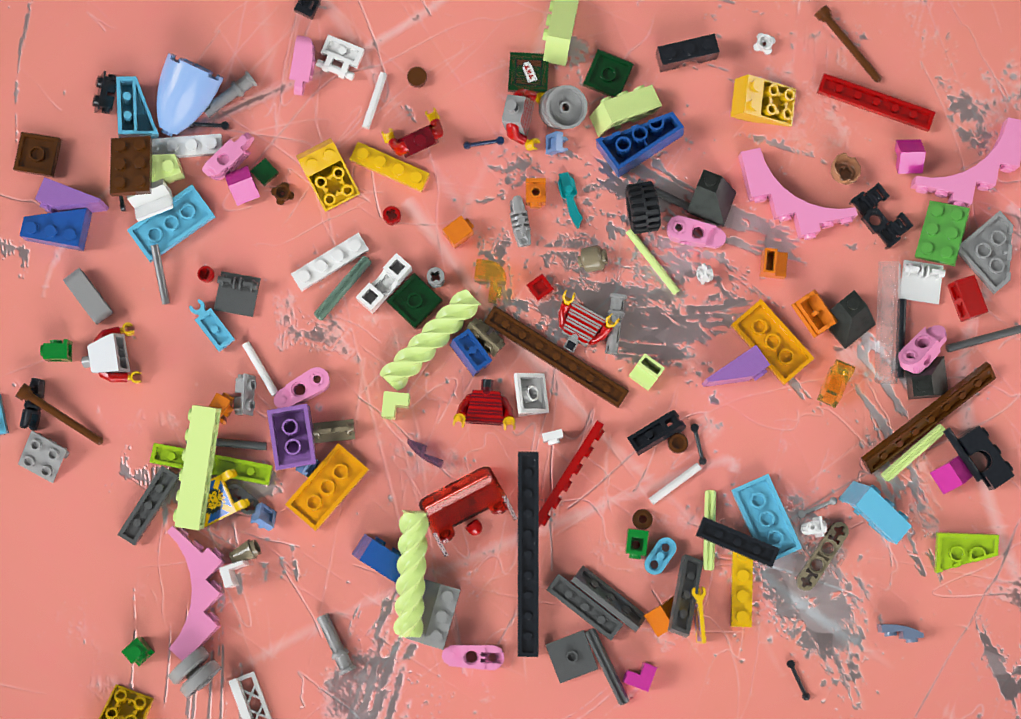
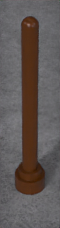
[814,5,881,83]
[15,383,103,445]

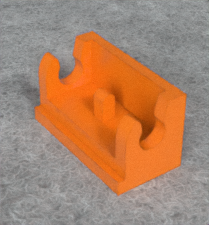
[791,289,838,338]

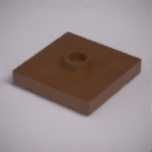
[13,132,61,178]

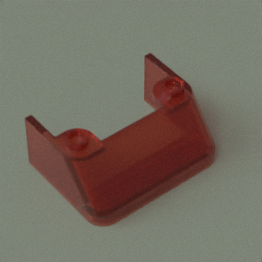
[419,466,518,557]

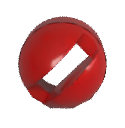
[197,266,215,283]
[465,518,483,536]

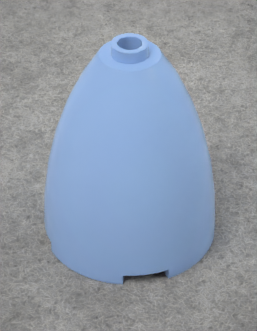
[156,53,224,137]

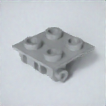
[18,430,70,483]

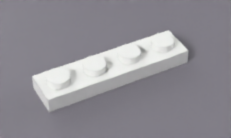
[152,134,223,158]
[291,233,369,291]

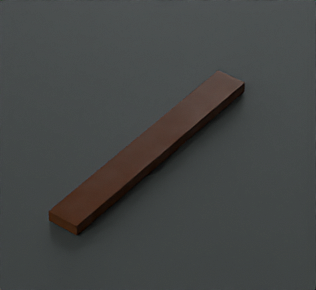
[484,305,629,408]
[861,362,996,474]

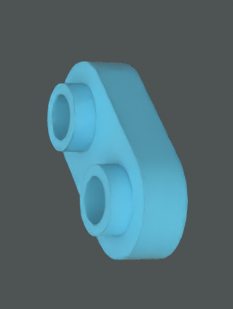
[644,537,676,575]

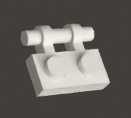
[316,34,365,80]

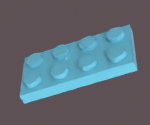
[127,184,215,263]
[731,474,802,560]

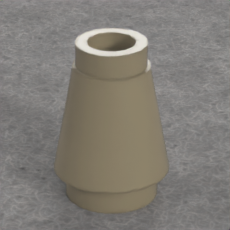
[229,539,261,563]

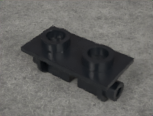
[92,71,116,114]

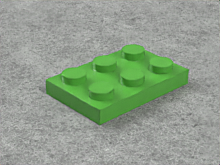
[915,200,970,266]

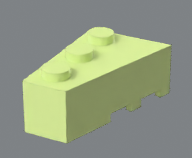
[542,0,579,66]
[589,85,662,137]
[152,154,185,184]

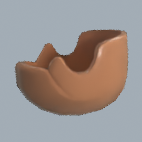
[831,153,861,185]

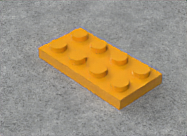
[730,299,814,385]
[285,443,369,531]

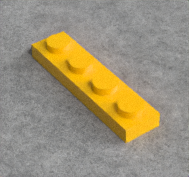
[350,142,430,192]
[730,552,753,627]

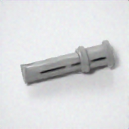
[204,71,257,118]
[605,293,627,355]
[317,613,356,676]

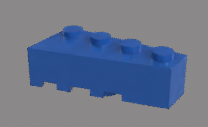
[596,112,684,178]

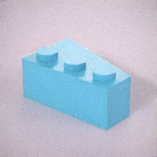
[116,76,159,139]
[839,481,912,544]

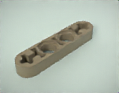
[796,522,849,591]

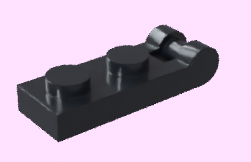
[627,410,686,456]

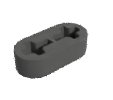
[228,484,259,515]

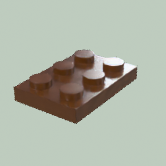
[110,136,152,197]

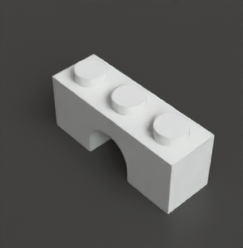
[356,253,412,314]

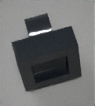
[294,0,321,20]

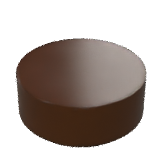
[407,67,427,88]
[668,433,688,454]

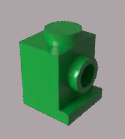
[40,339,73,362]
[625,529,649,559]
[121,637,155,666]

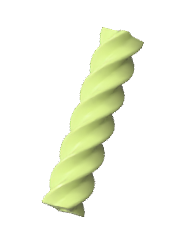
[380,289,481,391]
[393,510,429,637]

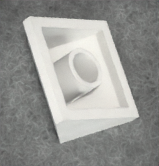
[514,373,549,417]

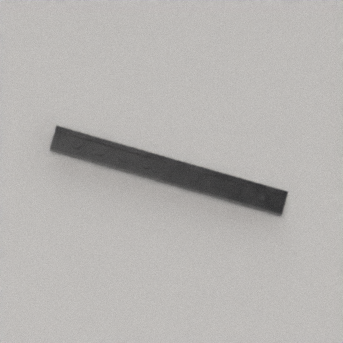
[518,451,539,657]

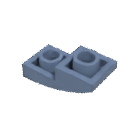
[877,624,924,643]

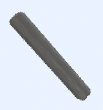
[585,628,629,705]

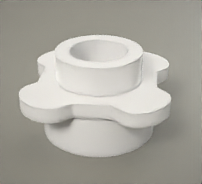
[753,33,775,55]
[696,263,713,285]

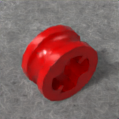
[383,206,401,225]

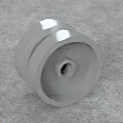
[539,85,587,130]
[168,646,222,698]

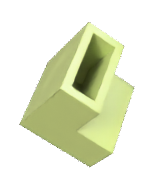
[628,354,665,391]
[381,391,411,420]

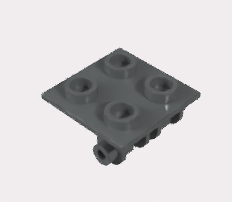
[214,271,261,317]

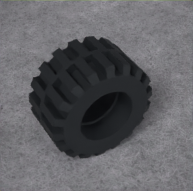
[625,181,661,234]

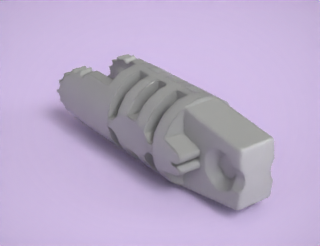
[510,195,531,247]

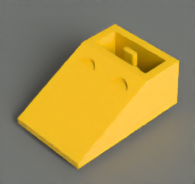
[731,74,796,127]
[296,138,360,212]
[98,684,154,719]

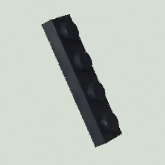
[695,517,779,568]

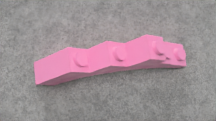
[910,117,1021,208]
[738,148,858,240]
[167,526,226,661]

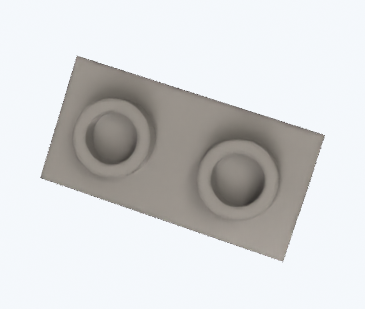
[234,373,256,416]

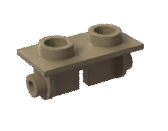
[465,318,505,357]
[313,419,355,443]

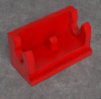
[947,275,989,322]

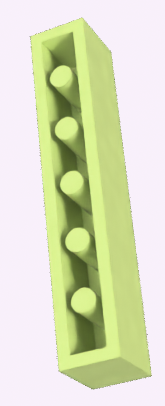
[173,405,222,530]

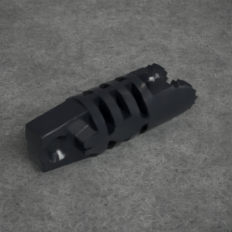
[20,378,45,431]

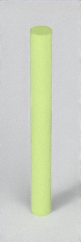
[626,229,680,295]

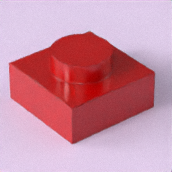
[526,274,554,302]

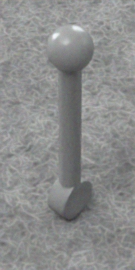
[797,497,837,518]

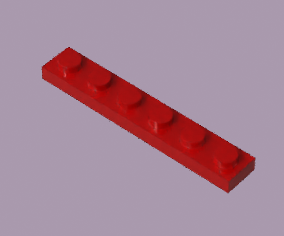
[817,73,936,132]
[539,420,604,527]

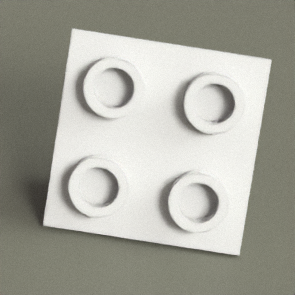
[899,260,945,304]

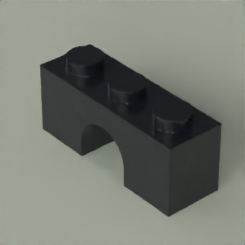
[656,34,720,72]
[957,425,1015,491]

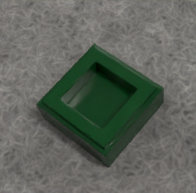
[251,158,279,186]

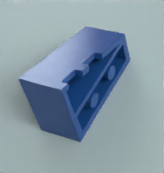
[20,208,92,251]

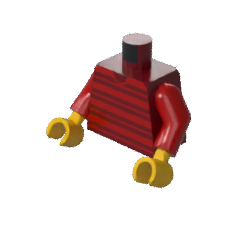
[381,108,443,158]
[453,379,516,430]

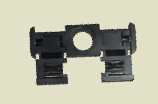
[849,182,913,250]

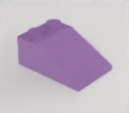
[35,177,109,213]
[702,345,770,387]
[267,404,317,471]

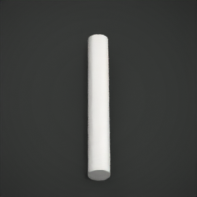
[362,72,387,129]
[242,341,278,397]
[649,463,702,505]

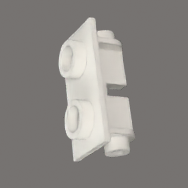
[800,516,827,538]

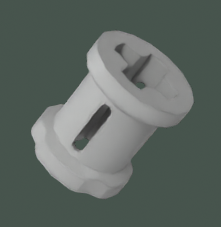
[427,267,445,288]

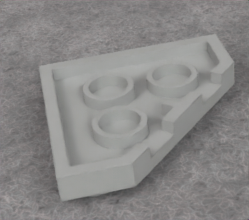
[958,211,1013,294]

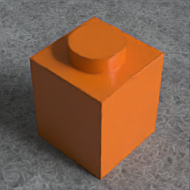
[442,216,474,249]

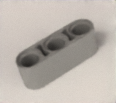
[63,268,113,325]

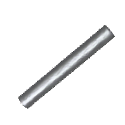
[151,244,170,304]

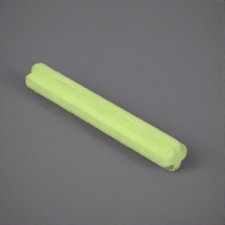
[881,424,945,482]
[703,490,716,570]

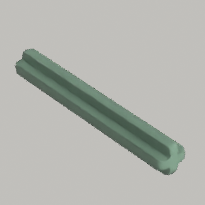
[314,256,371,321]

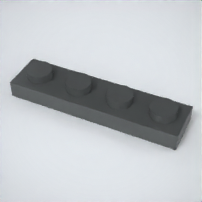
[117,466,179,546]
[668,554,703,637]
[571,566,646,632]
[546,574,623,640]

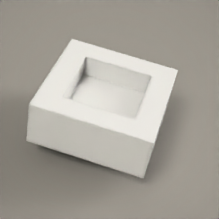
[542,429,563,445]

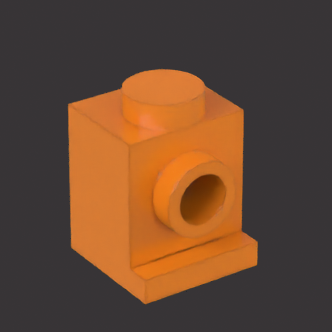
[526,178,546,209]
[208,392,234,425]

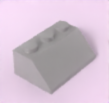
[405,579,461,650]

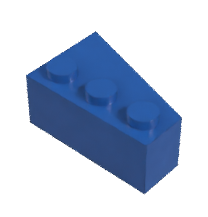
[352,534,402,583]

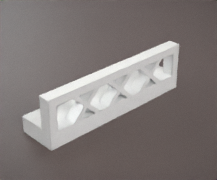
[228,671,272,719]

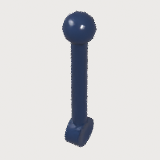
[463,136,504,149]

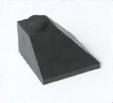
[687,170,737,227]
[828,290,876,349]
[905,356,948,400]

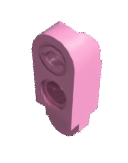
[289,35,316,96]
[202,132,254,180]
[666,216,726,249]
[898,325,947,374]
[274,367,330,408]
[442,645,504,670]

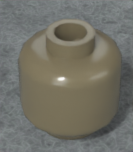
[577,245,608,273]

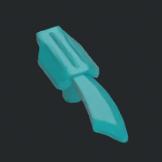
[558,172,583,229]

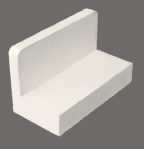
[127,179,174,222]
[219,560,250,588]

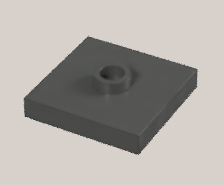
[545,630,598,683]

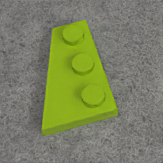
[934,532,999,573]

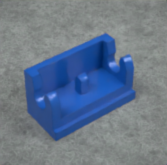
[450,329,492,377]

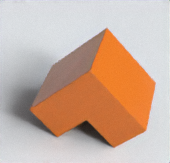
[760,248,788,279]
[644,596,674,637]

